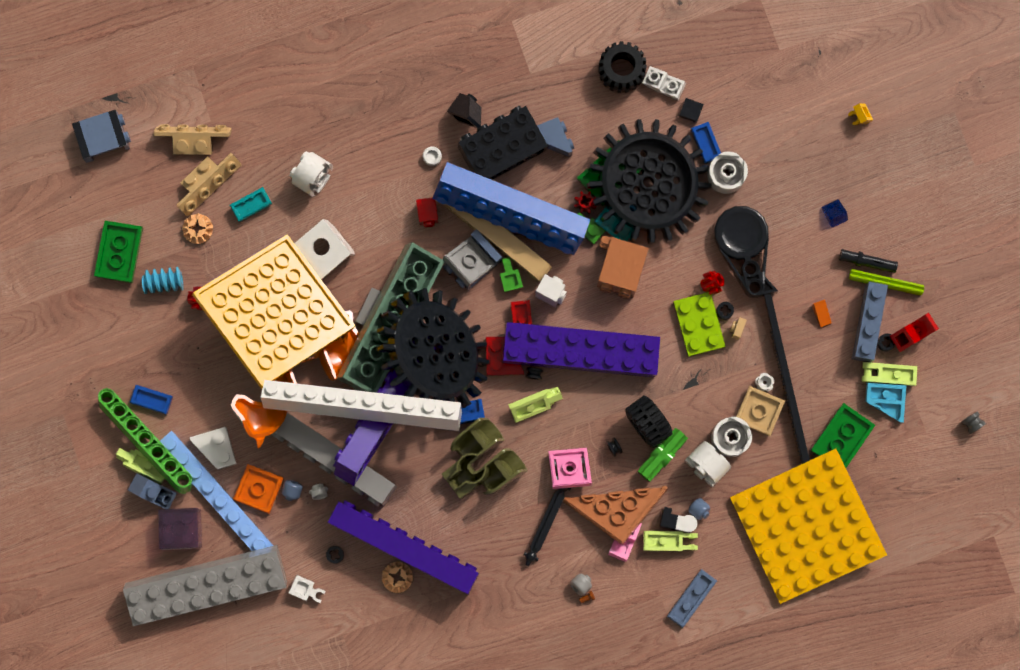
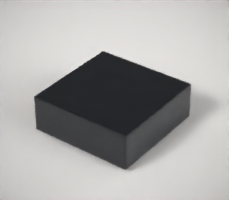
[679,98,704,123]

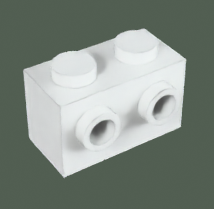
[535,274,567,308]

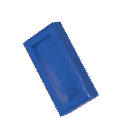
[691,122,721,164]
[130,385,173,415]

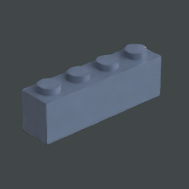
[852,282,888,362]

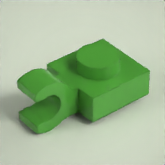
[578,212,606,245]
[500,257,523,293]

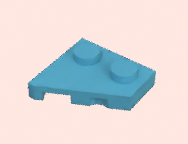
[865,383,906,423]

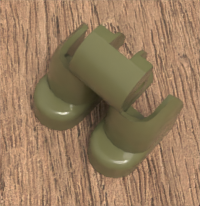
[442,417,528,499]

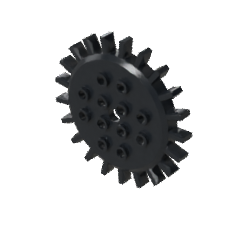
[587,119,711,244]
[377,288,490,409]

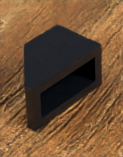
[447,93,482,128]

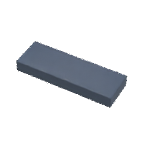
[667,569,717,628]

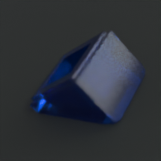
[821,199,848,227]

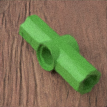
[637,428,688,482]

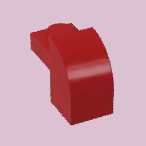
[890,313,939,352]

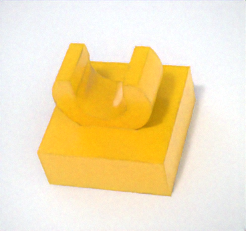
[848,103,873,125]

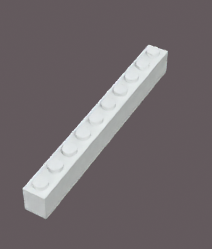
[261,380,462,431]

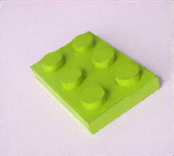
[673,292,726,357]

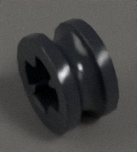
[716,302,734,320]
[877,333,895,352]
[525,367,543,380]
[606,437,623,457]
[326,546,344,564]

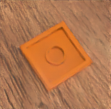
[233,464,284,514]

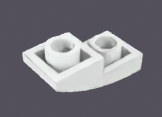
[642,66,686,100]

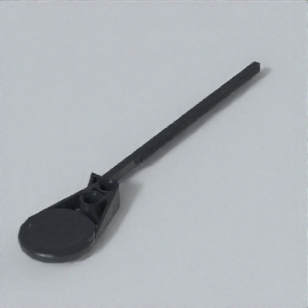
[714,206,810,464]

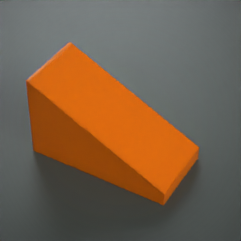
[812,299,832,328]

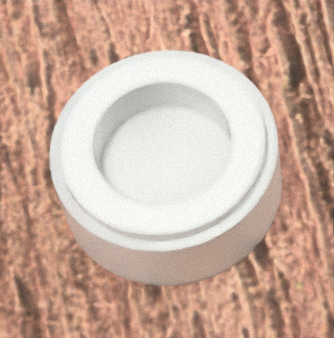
[423,147,442,166]

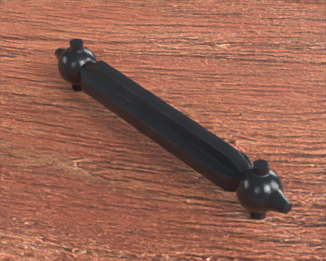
[523,488,571,566]

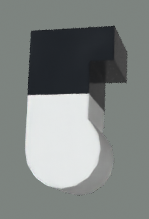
[659,507,697,533]

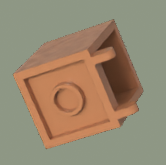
[597,236,649,299]

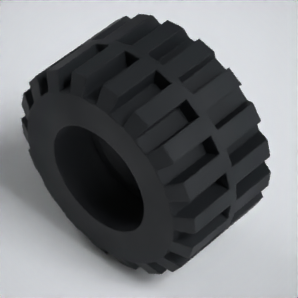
[598,41,647,93]
[625,395,673,448]

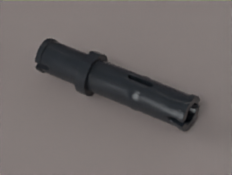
[839,249,898,273]

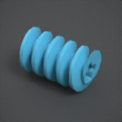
[142,267,184,294]

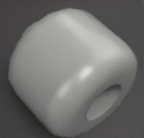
[570,573,592,596]

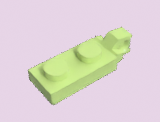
[508,387,563,423]
[116,448,170,485]

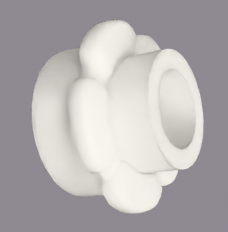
[755,373,774,392]
[309,484,328,500]

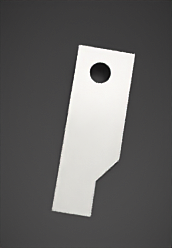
[294,219,355,280]

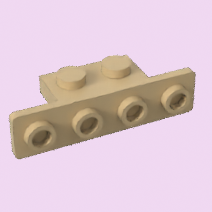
[154,124,232,155]
[177,153,241,216]

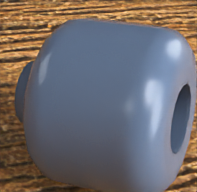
[281,480,303,501]
[688,498,710,520]

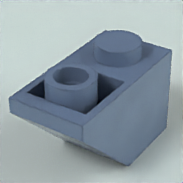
[537,117,574,157]
[128,473,177,509]

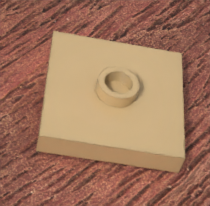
[736,386,785,436]

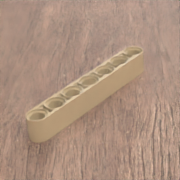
[443,204,552,282]

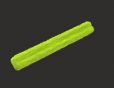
[849,269,924,295]

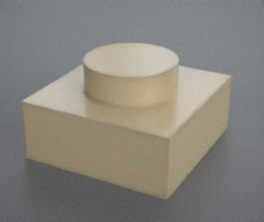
[730,317,747,340]

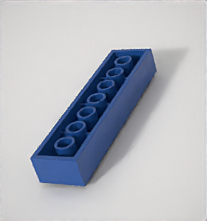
[432,162,590,255]

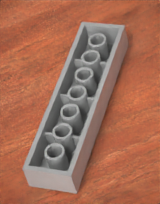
[271,412,397,506]
[123,545,287,626]

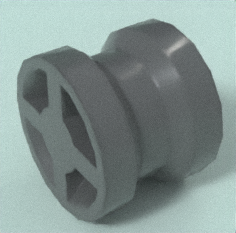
[961,411,986,434]

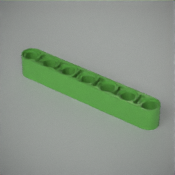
[98,388,192,494]

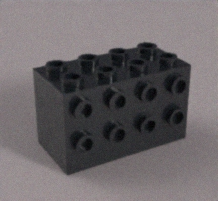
[458,106,548,180]

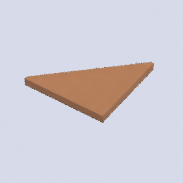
[563,486,668,545]

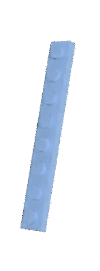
[160,431,274,551]

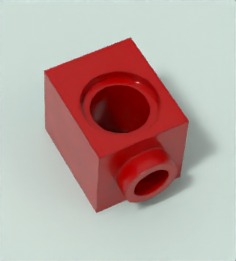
[416,197,439,228]

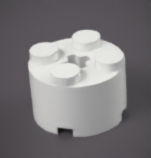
[289,151,333,197]
[707,152,748,194]
[711,417,752,457]
[685,441,731,487]

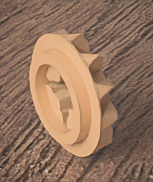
[182,213,213,244]
[382,562,413,593]

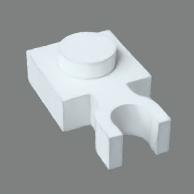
[288,575,326,603]

